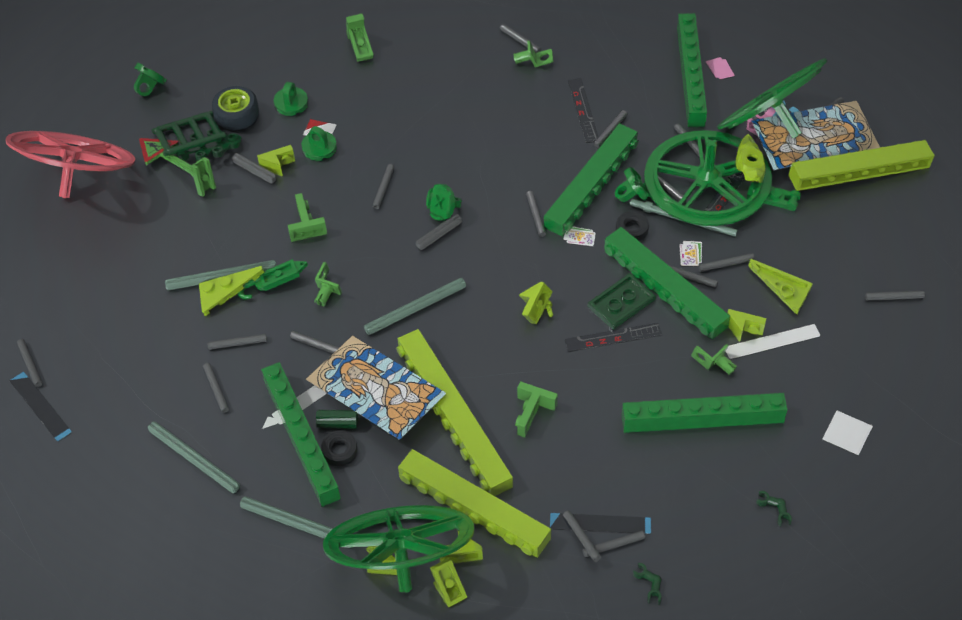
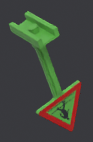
[139,138,216,197]

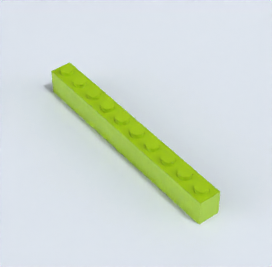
[396,329,513,496]

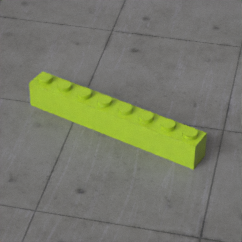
[789,140,935,191]
[398,449,551,558]

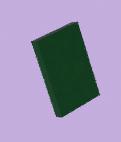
[587,273,656,330]

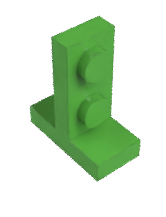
[346,14,374,62]
[288,193,327,242]
[515,381,558,437]

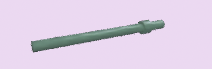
[630,199,738,237]

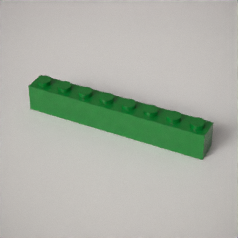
[677,13,707,127]
[544,123,639,237]
[604,227,730,340]
[261,362,341,507]
[622,393,787,433]

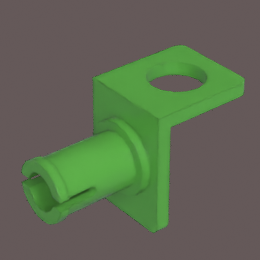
[513,40,554,67]
[314,262,342,306]
[691,344,737,376]

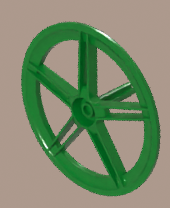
[717,58,827,138]
[644,130,772,226]
[323,505,475,593]

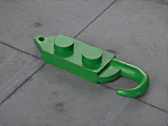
[238,259,308,299]

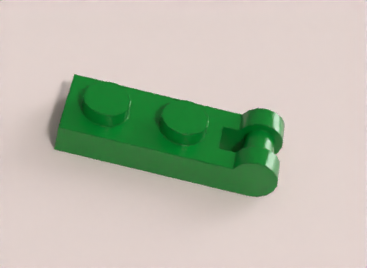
[746,182,801,211]

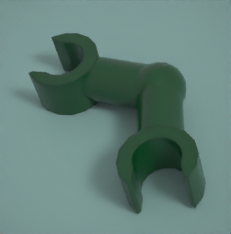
[756,491,792,527]
[633,563,662,605]

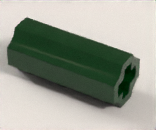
[316,410,358,428]

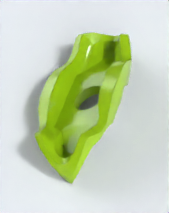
[736,134,766,183]

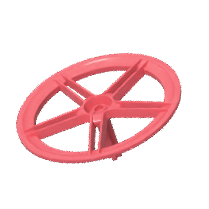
[6,131,135,198]

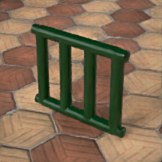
[151,111,226,156]

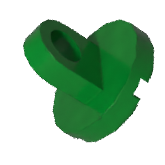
[134,63,167,96]
[273,82,308,116]
[301,126,337,161]
[615,167,650,202]
[426,184,462,220]

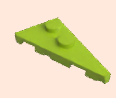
[748,259,813,314]
[199,266,264,316]

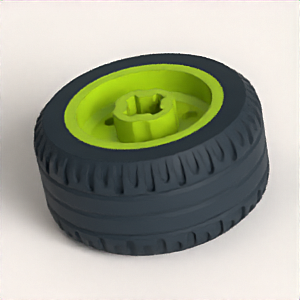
[212,86,259,131]

